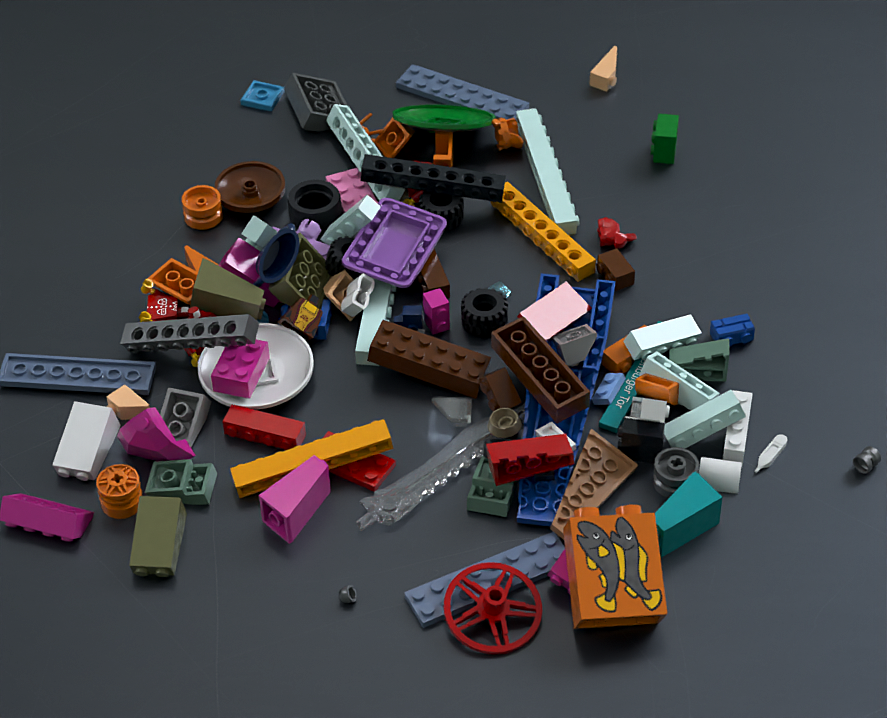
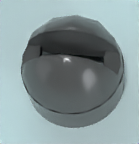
[339,585,357,603]

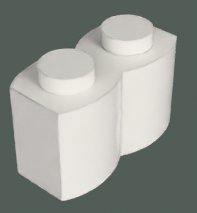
[341,273,375,317]

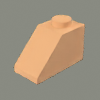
[106,384,150,420]

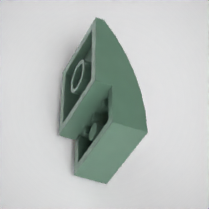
[467,455,517,517]
[145,459,217,505]

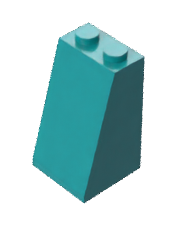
[655,471,723,558]

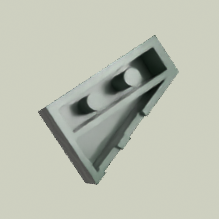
[669,338,730,382]

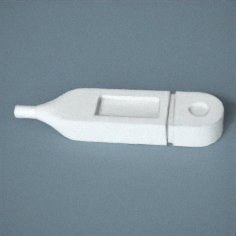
[755,434,787,473]

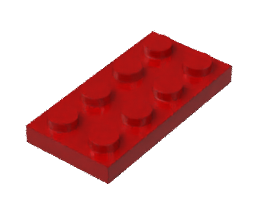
[322,431,396,492]

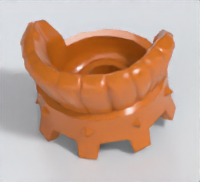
[492,118,523,151]

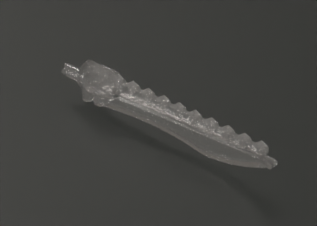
[356,404,525,531]

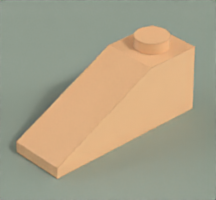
[590,46,617,92]

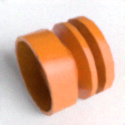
[96,464,143,519]

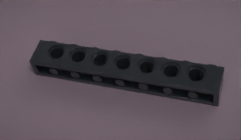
[360,154,506,203]

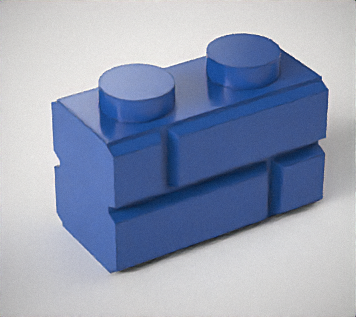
[710,314,755,347]

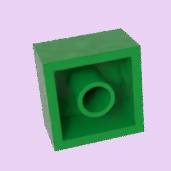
[650,113,679,164]

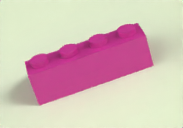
[0,493,94,541]

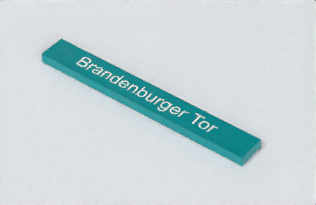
[599,321,661,433]

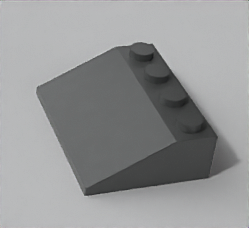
[284,73,347,132]

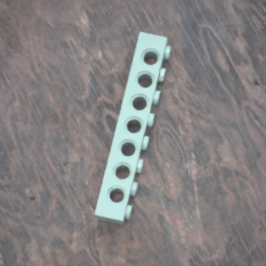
[326,104,405,201]

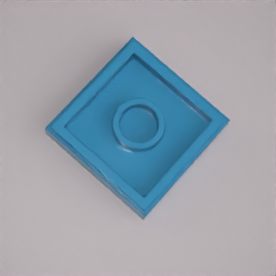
[240,81,285,112]

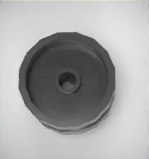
[653,447,699,498]

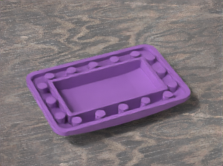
[342,198,447,288]

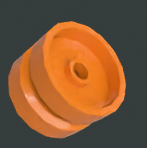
[182,185,223,230]

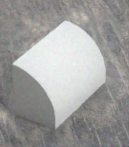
[699,457,742,494]

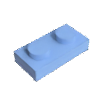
[591,373,626,405]

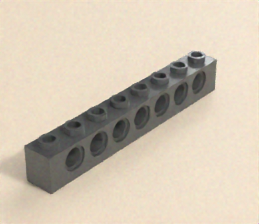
[120,314,259,353]

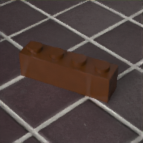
[416,249,450,298]

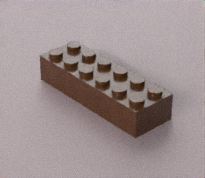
[491,316,590,424]
[367,320,491,399]

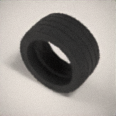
[288,179,342,232]

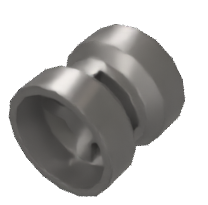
[853,446,881,474]

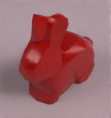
[597,217,637,249]

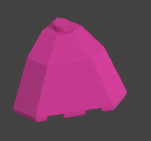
[117,407,196,461]

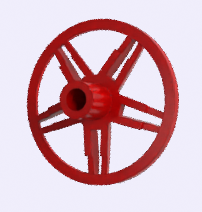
[443,562,542,654]

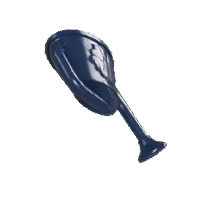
[253,223,300,287]

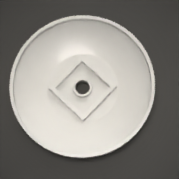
[198,323,314,410]

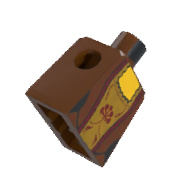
[277,294,323,342]

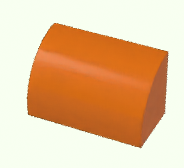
[635,373,679,406]

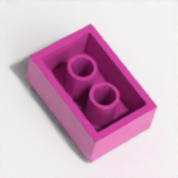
[211,339,270,399]

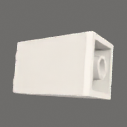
[52,401,121,481]

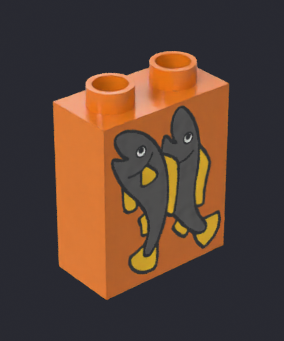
[563,505,667,629]

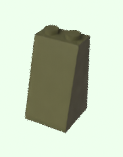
[190,258,266,320]
[129,496,187,577]

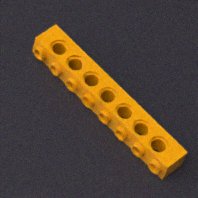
[490,181,596,282]

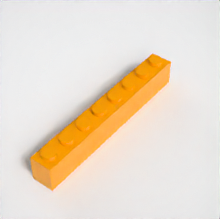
[230,419,393,498]

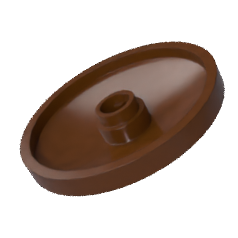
[215,161,286,213]

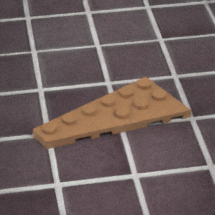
[550,429,638,540]

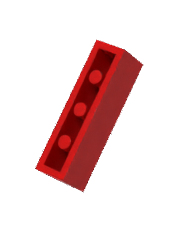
[223,404,306,450]

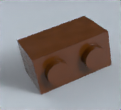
[596,248,635,291]
[479,367,522,412]

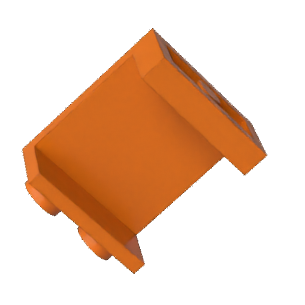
[433,132,453,167]

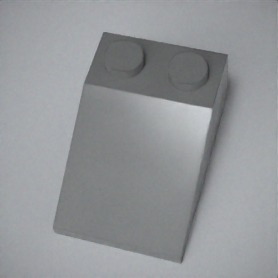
[160,388,212,447]

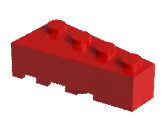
[486,434,574,486]

